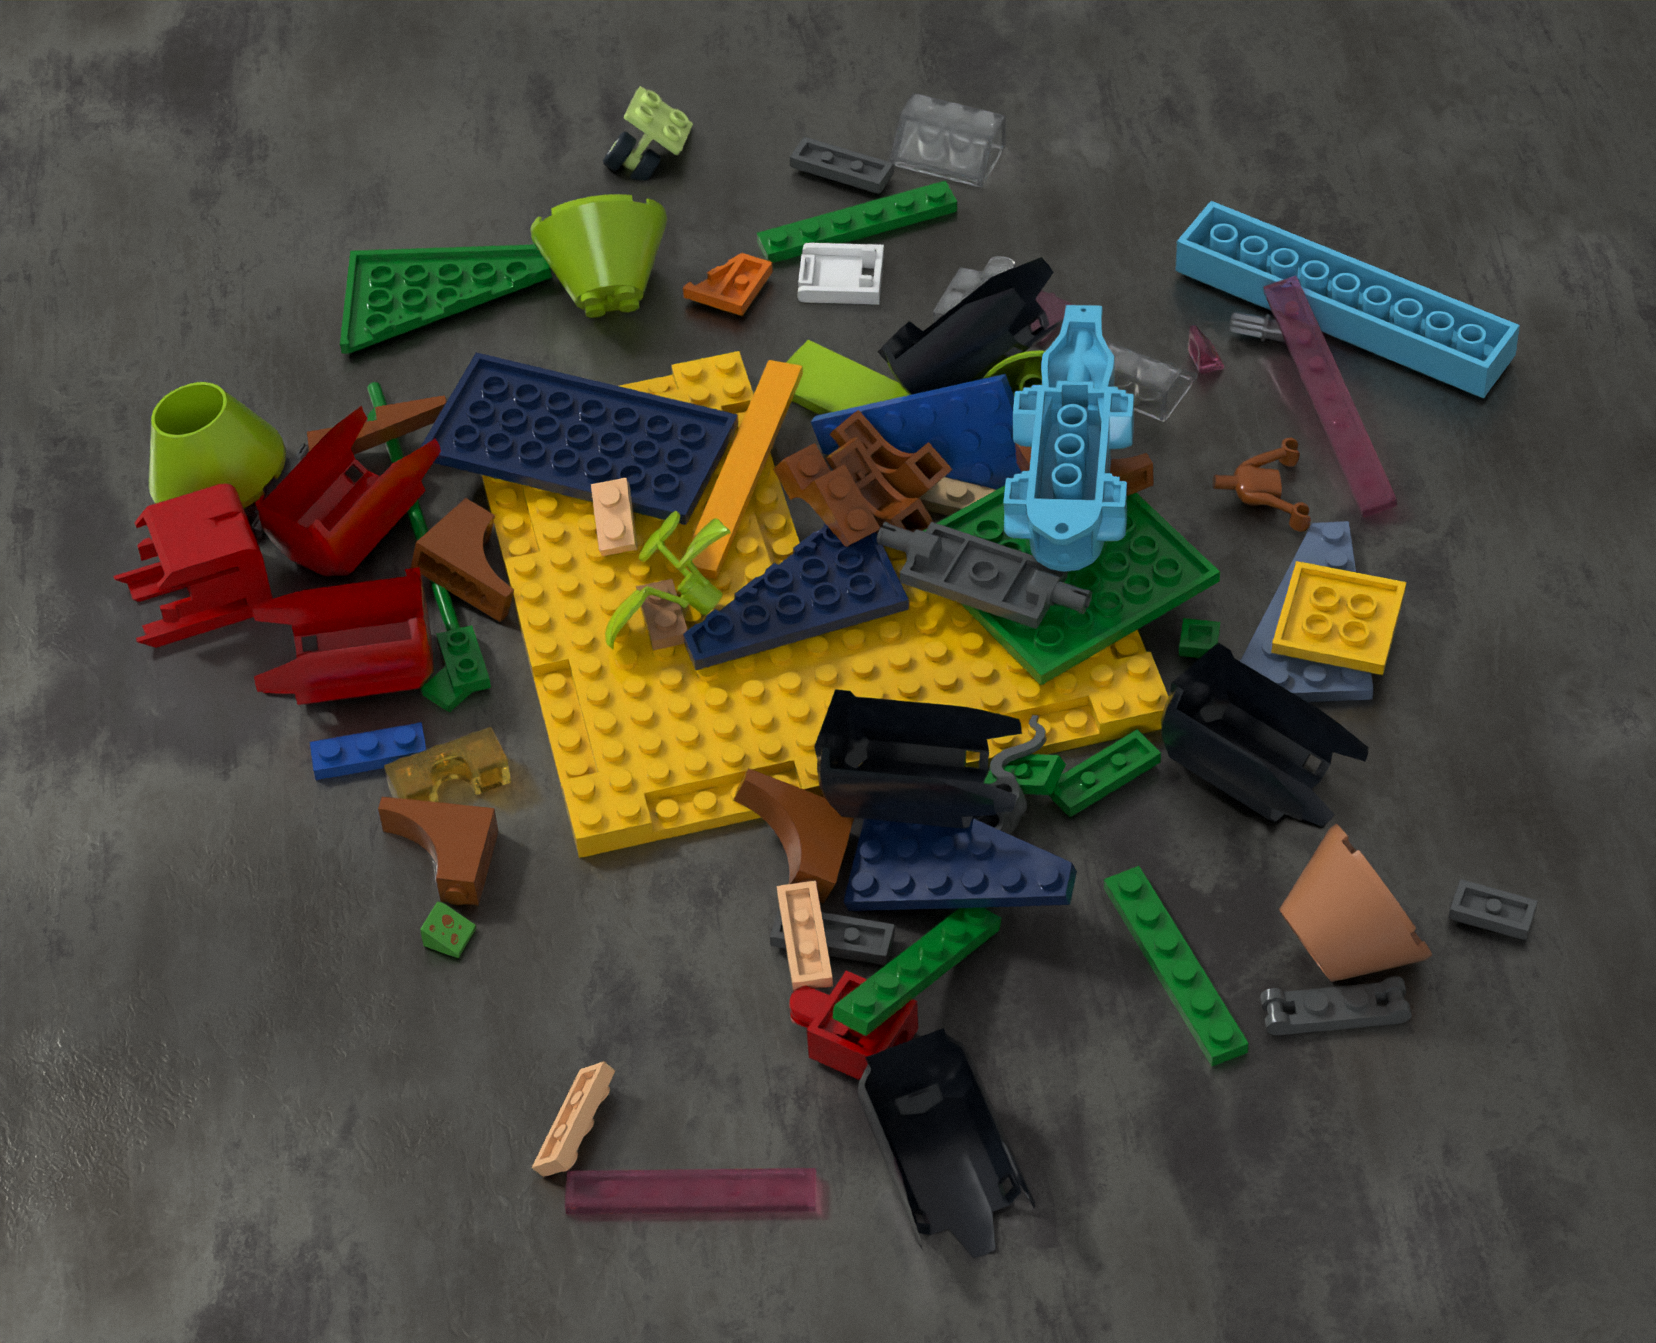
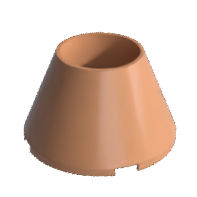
[1279,824,1432,982]

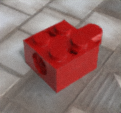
[789,971,919,1080]

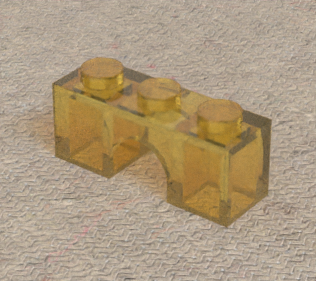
[384,727,511,802]

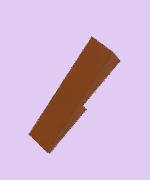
[307,395,447,455]

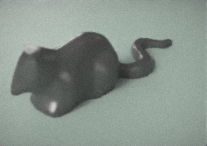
[973,715,1047,835]

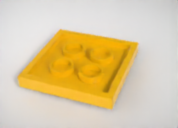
[1271,561,1407,675]

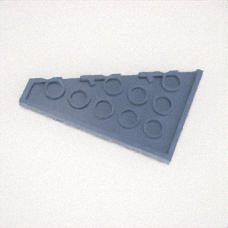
[1240,521,1373,702]

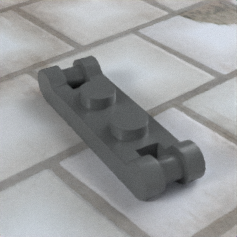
[1260,977,1412,1035]

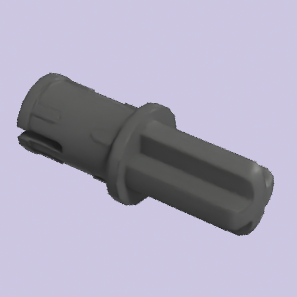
[1229,312,1300,345]

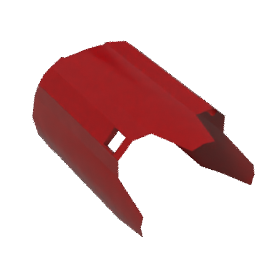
[255,405,441,576]
[252,567,434,705]

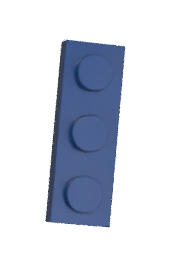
[310,722,428,780]

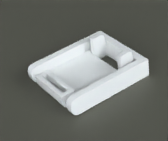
[797,243,884,305]

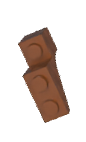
[773,443,880,547]

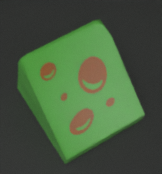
[421,902,476,958]

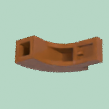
[829,410,953,498]
[826,437,934,534]

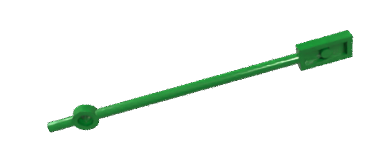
[367,382,491,694]

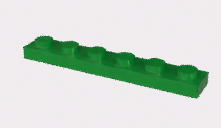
[756,181,958,263]
[1104,866,1249,1067]
[832,907,1002,1036]

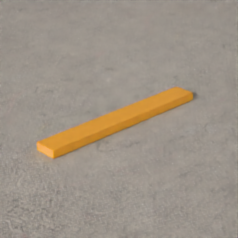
[686,360,803,580]

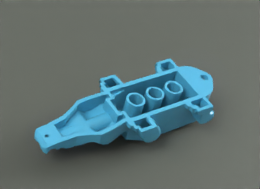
[1003,305,1134,572]

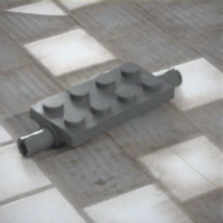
[877,522,1092,629]

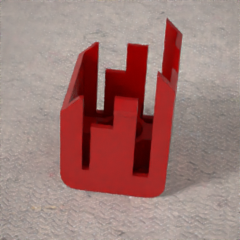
[113,483,273,648]

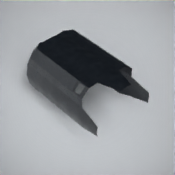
[877,257,1064,395]
[1161,643,1368,826]
[814,689,1022,829]
[858,1028,1036,1258]

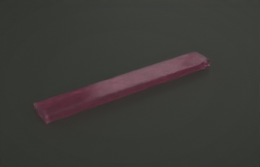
[1263,275,1397,517]

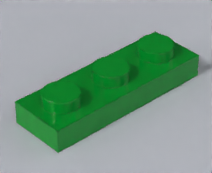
[1048,729,1161,817]

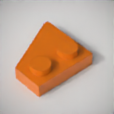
[683,253,773,316]

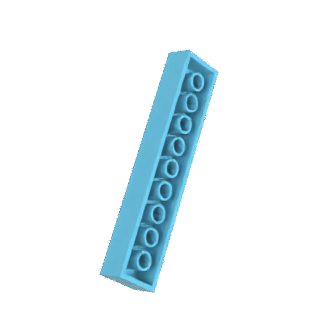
[1176,201,1520,398]

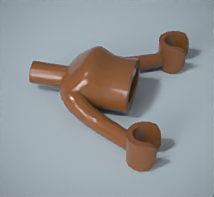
[1213,437,1311,532]

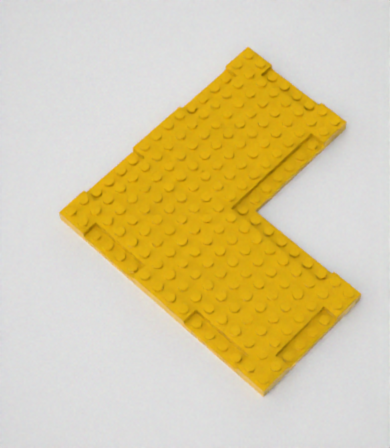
[481,351,1169,858]

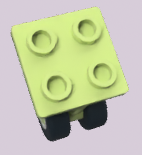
[603,86,693,180]

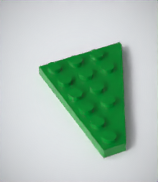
[340,244,552,354]

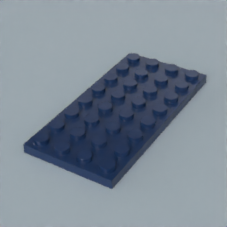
[420,352,739,525]

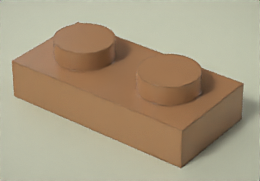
[636,579,688,650]

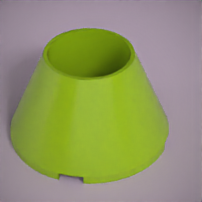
[148,382,286,508]

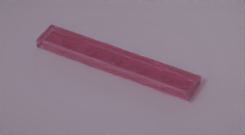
[565,1168,817,1214]

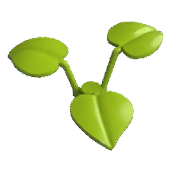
[605,511,731,649]

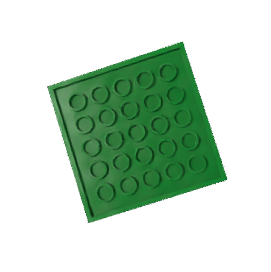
[923,485,1220,685]

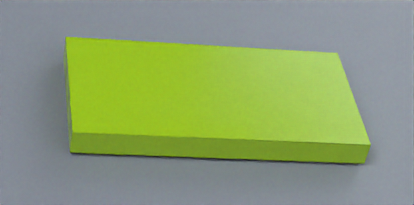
[786,340,909,415]

